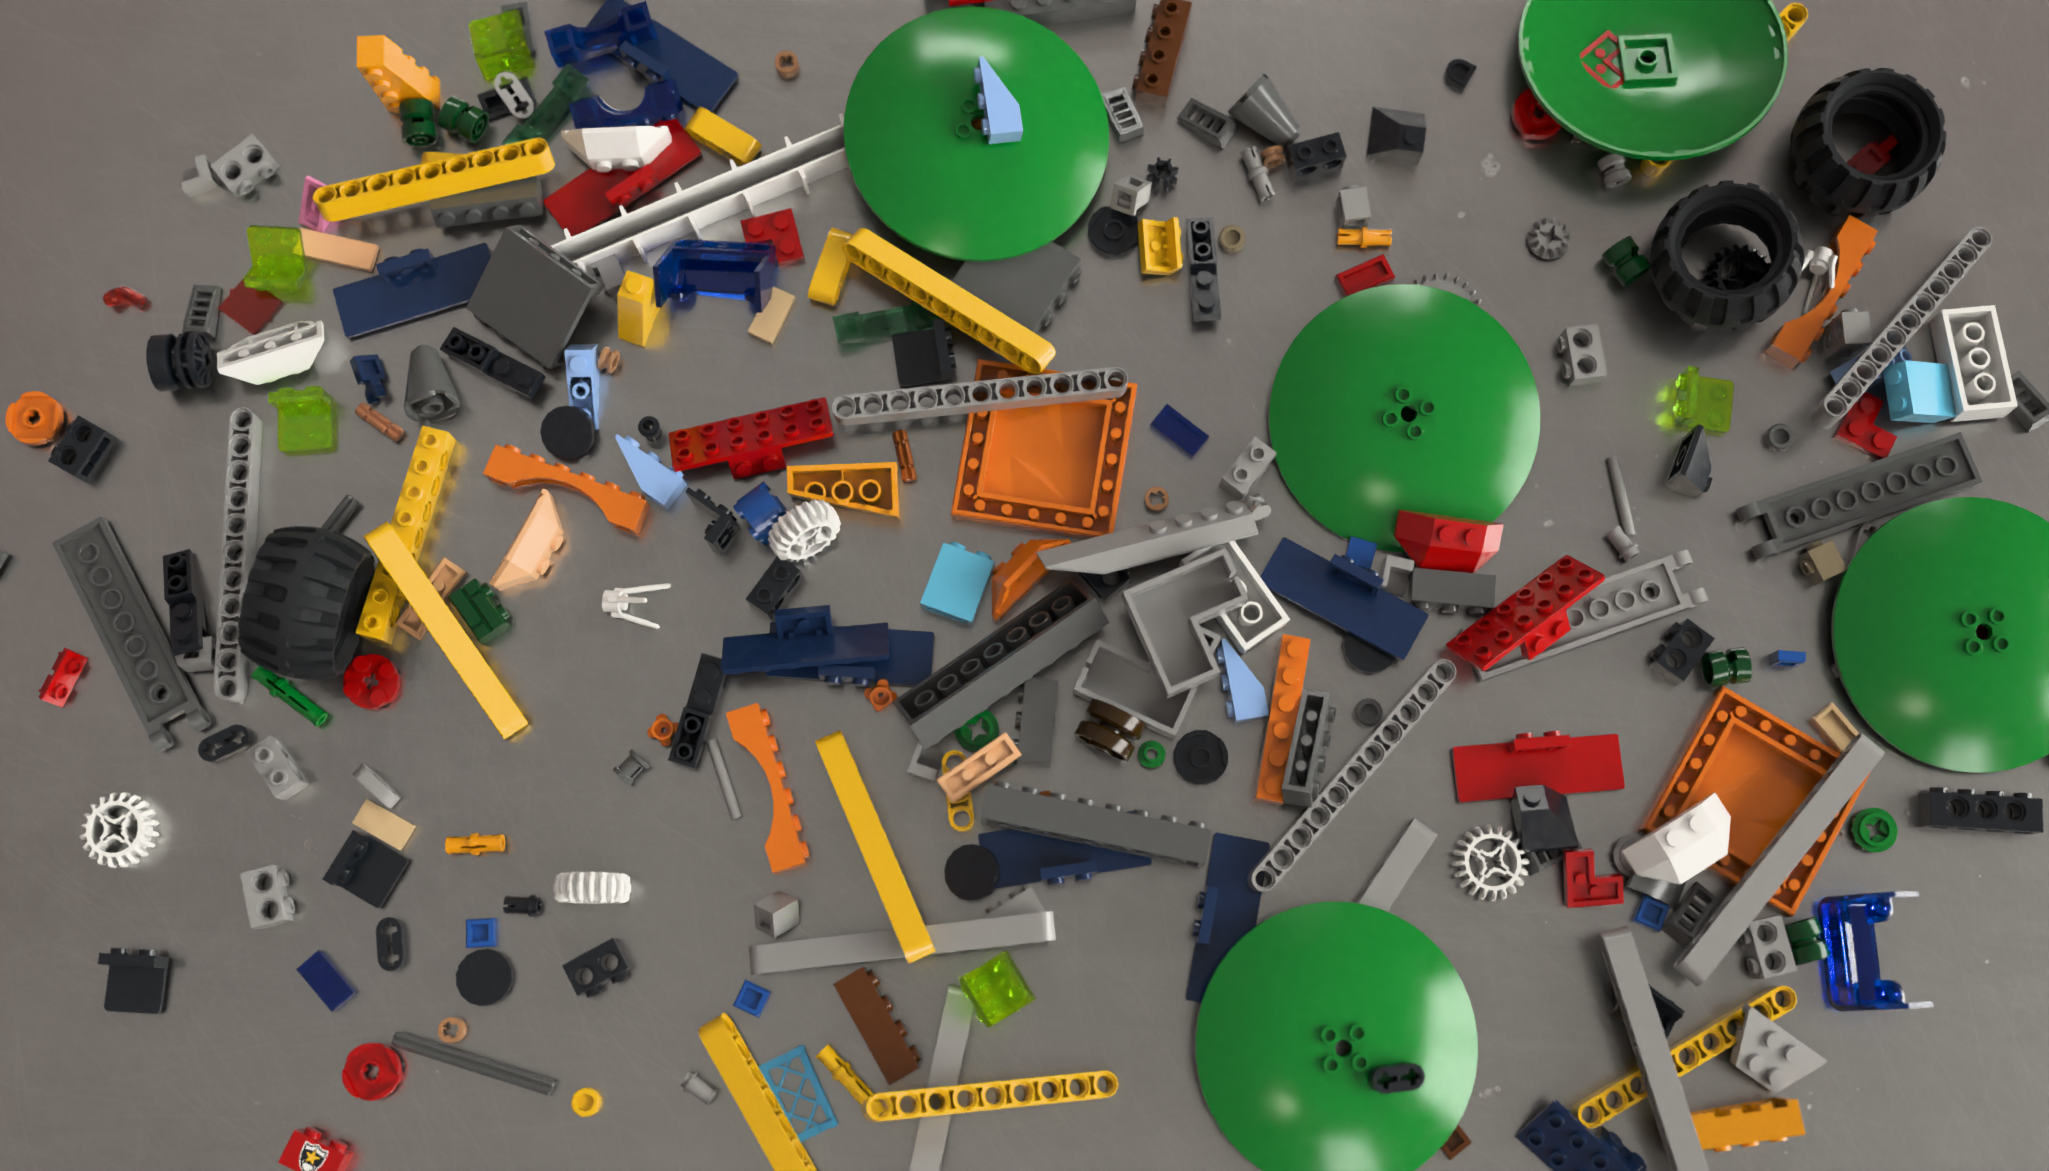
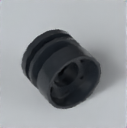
[146,331,214,392]

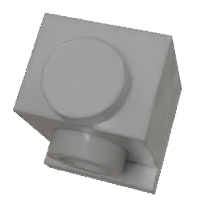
[1110,174,1152,216]
[590,254,625,300]
[175,636,216,672]

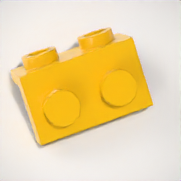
[1137,217,1183,276]

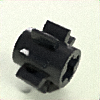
[1146,157,1179,192]

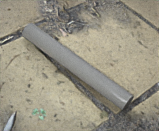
[1607,456,1635,536]
[706,738,742,820]

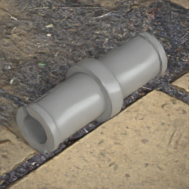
[1240,146,1276,202]

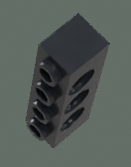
[1919,787,2044,835]

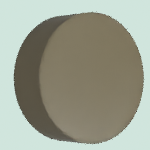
[1218,225,1246,253]

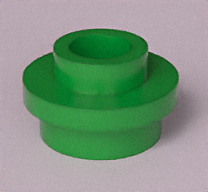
[1138,740,1166,769]

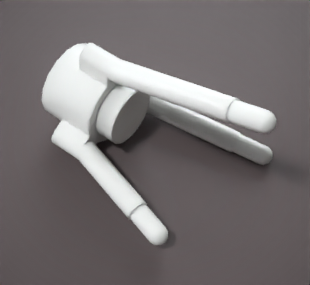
[1802,246,1837,315]
[602,583,671,629]

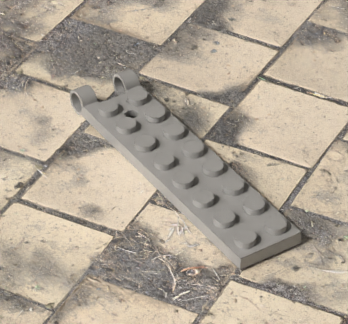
[1460,549,1709,681]

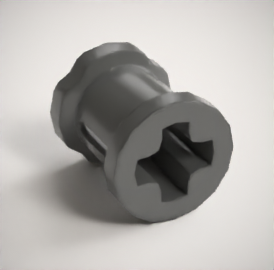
[613,749,650,786]

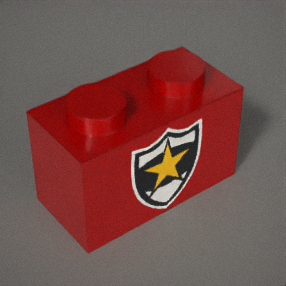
[278,1126,354,1171]

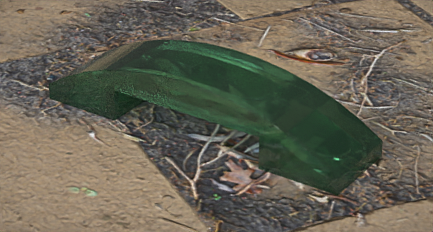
[502,63,589,145]
[832,301,942,343]

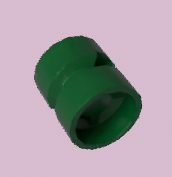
[438,96,489,143]
[399,99,438,147]
[1601,236,1651,287]
[1701,647,1752,687]
[1784,916,1831,966]

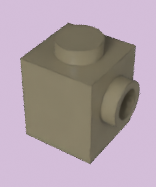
[1799,540,1847,586]

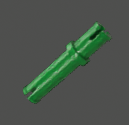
[251,666,328,727]

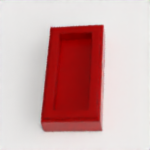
[1335,254,1395,298]

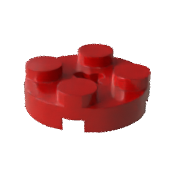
[1511,88,1561,140]
[343,654,401,710]
[342,1043,403,1101]

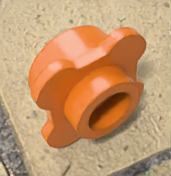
[864,679,897,711]
[647,714,679,747]

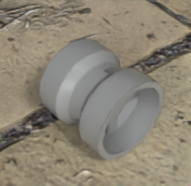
[1598,153,1632,188]

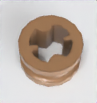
[775,51,799,78]
[1260,146,1286,168]
[597,347,620,374]
[1145,486,1169,512]
[437,1017,467,1043]

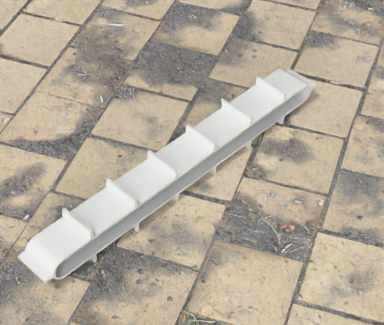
[551,113,849,275]

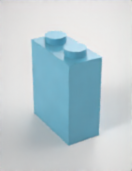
[1883,360,1956,423]
[920,542,995,626]

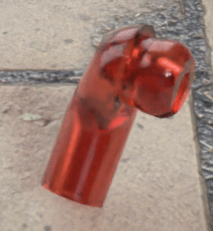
[103,286,147,308]

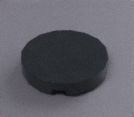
[1087,206,1139,258]
[540,405,595,460]
[1343,632,1396,673]
[1173,730,1228,785]
[944,844,1000,901]
[456,949,514,1006]

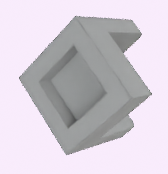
[180,154,220,198]
[1380,555,1414,597]
[907,740,945,783]
[754,891,800,938]

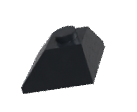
[1366,107,1426,165]
[1665,424,1712,498]
[1510,785,1579,852]

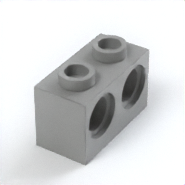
[210,133,280,198]
[1823,308,1872,359]
[1557,324,1607,387]
[1219,436,1277,500]
[246,736,310,800]
[240,865,295,929]
[1740,915,1797,979]

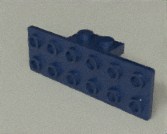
[582,0,738,112]
[333,243,491,338]
[1260,537,1429,661]
[721,605,889,675]
[766,622,934,687]
[978,811,1152,889]
[1186,833,1270,1003]
[1517,1100,1647,1171]

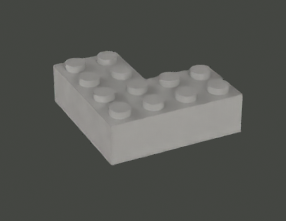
[1121,548,1249,699]
[1073,626,1221,740]

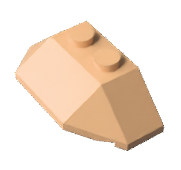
[489,488,564,591]

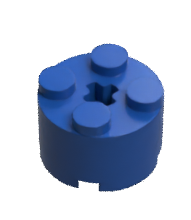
[733,481,788,546]

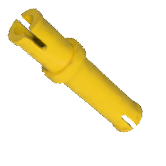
[815,1044,883,1116]

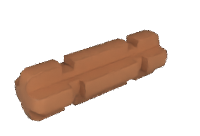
[355,402,404,442]

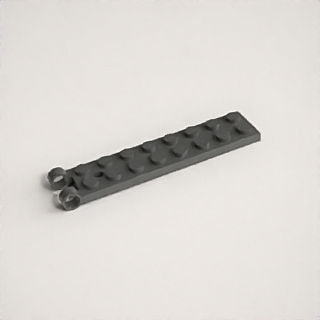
[1736,432,1983,561]
[52,516,211,753]

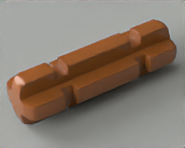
[892,430,917,482]

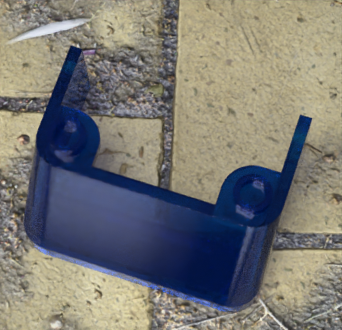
[653,239,776,313]
[1817,891,1933,1011]

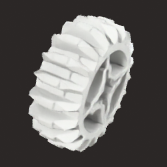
[768,499,841,563]
[79,792,160,868]
[1451,825,1529,901]
[553,872,631,904]

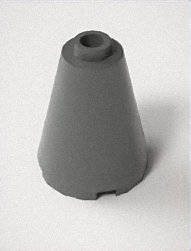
[1228,73,1300,146]
[404,345,460,422]

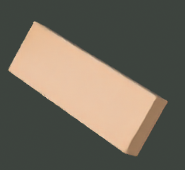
[293,228,380,272]
[395,557,468,640]
[936,732,1022,804]

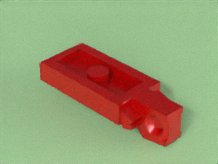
[1846,135,1899,175]

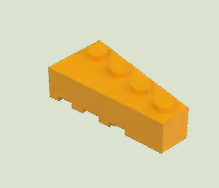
[357,35,440,113]
[787,462,900,519]
[1690,1097,1806,1152]

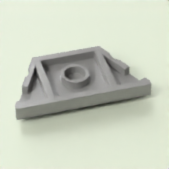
[1730,1003,1827,1094]

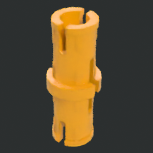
[1336,227,1392,248]
[445,833,505,855]

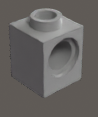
[1336,185,1372,229]

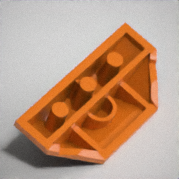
[992,539,1072,625]

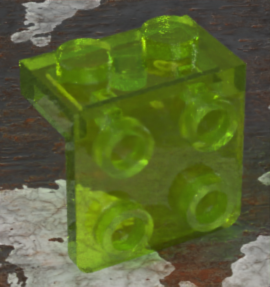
[469,10,535,81]
[243,225,308,292]
[1673,366,1734,433]
[268,386,334,453]
[959,950,1036,1028]

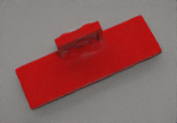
[543,113,702,237]
[668,397,834,479]
[1446,555,1605,671]
[1452,731,1625,803]

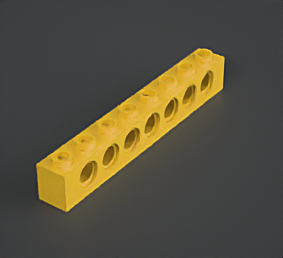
[355,425,456,645]

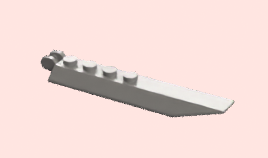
[1036,493,1272,574]

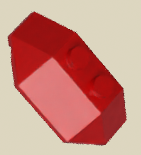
[1394,509,1504,573]

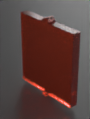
[218,275,283,335]

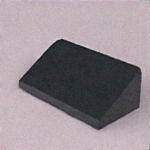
[477,76,537,120]

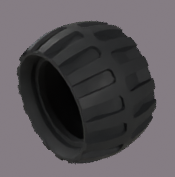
[1789,68,1947,219]
[1650,180,1804,332]
[238,526,375,680]

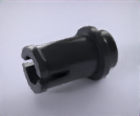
[638,416,662,442]
[503,894,542,917]

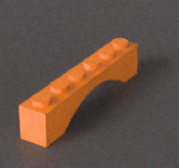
[1764,215,1878,369]
[483,444,651,536]
[1253,634,1311,806]
[726,703,810,875]

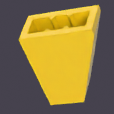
[617,270,663,347]

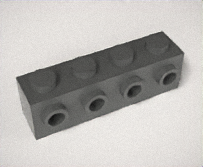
[430,175,543,228]
[1282,689,1336,808]

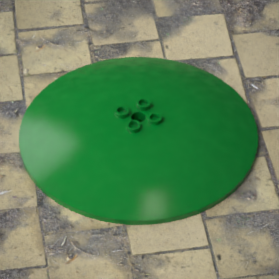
[1518,0,1788,161]
[843,6,1109,262]
[1268,284,1540,553]
[1831,497,2049,773]
[1195,902,1478,1171]

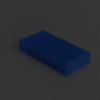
[1150,404,1209,459]
[296,950,357,1012]

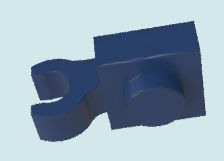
[350,354,386,404]

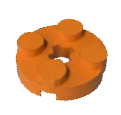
[5,391,64,446]

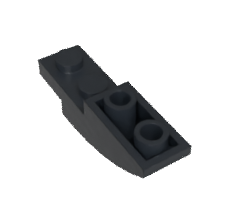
[1186,217,1221,321]
[440,327,546,399]
[163,549,206,656]
[668,653,726,768]

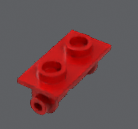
[38,647,88,708]

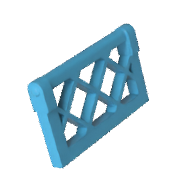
[758,1045,838,1142]

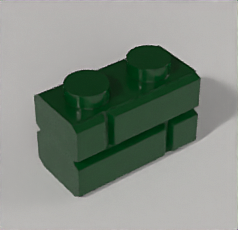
[448,578,511,645]

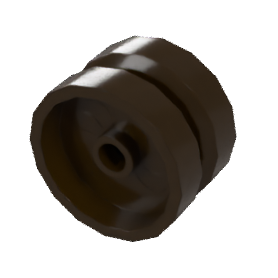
[1074,699,1146,762]

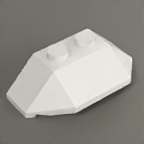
[561,126,672,172]
[217,320,325,385]
[1621,793,1731,884]

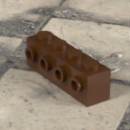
[1132,0,1192,108]
[833,967,922,1085]

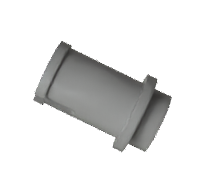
[1606,526,1639,562]
[680,1071,718,1106]

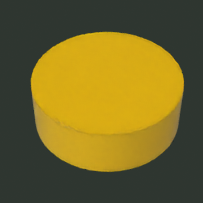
[571,1087,602,1117]

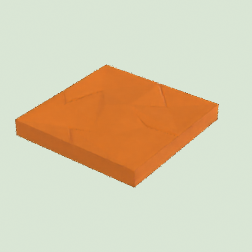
[951,359,1137,540]
[1638,685,1871,917]

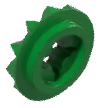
[955,710,999,752]
[1850,808,1898,853]

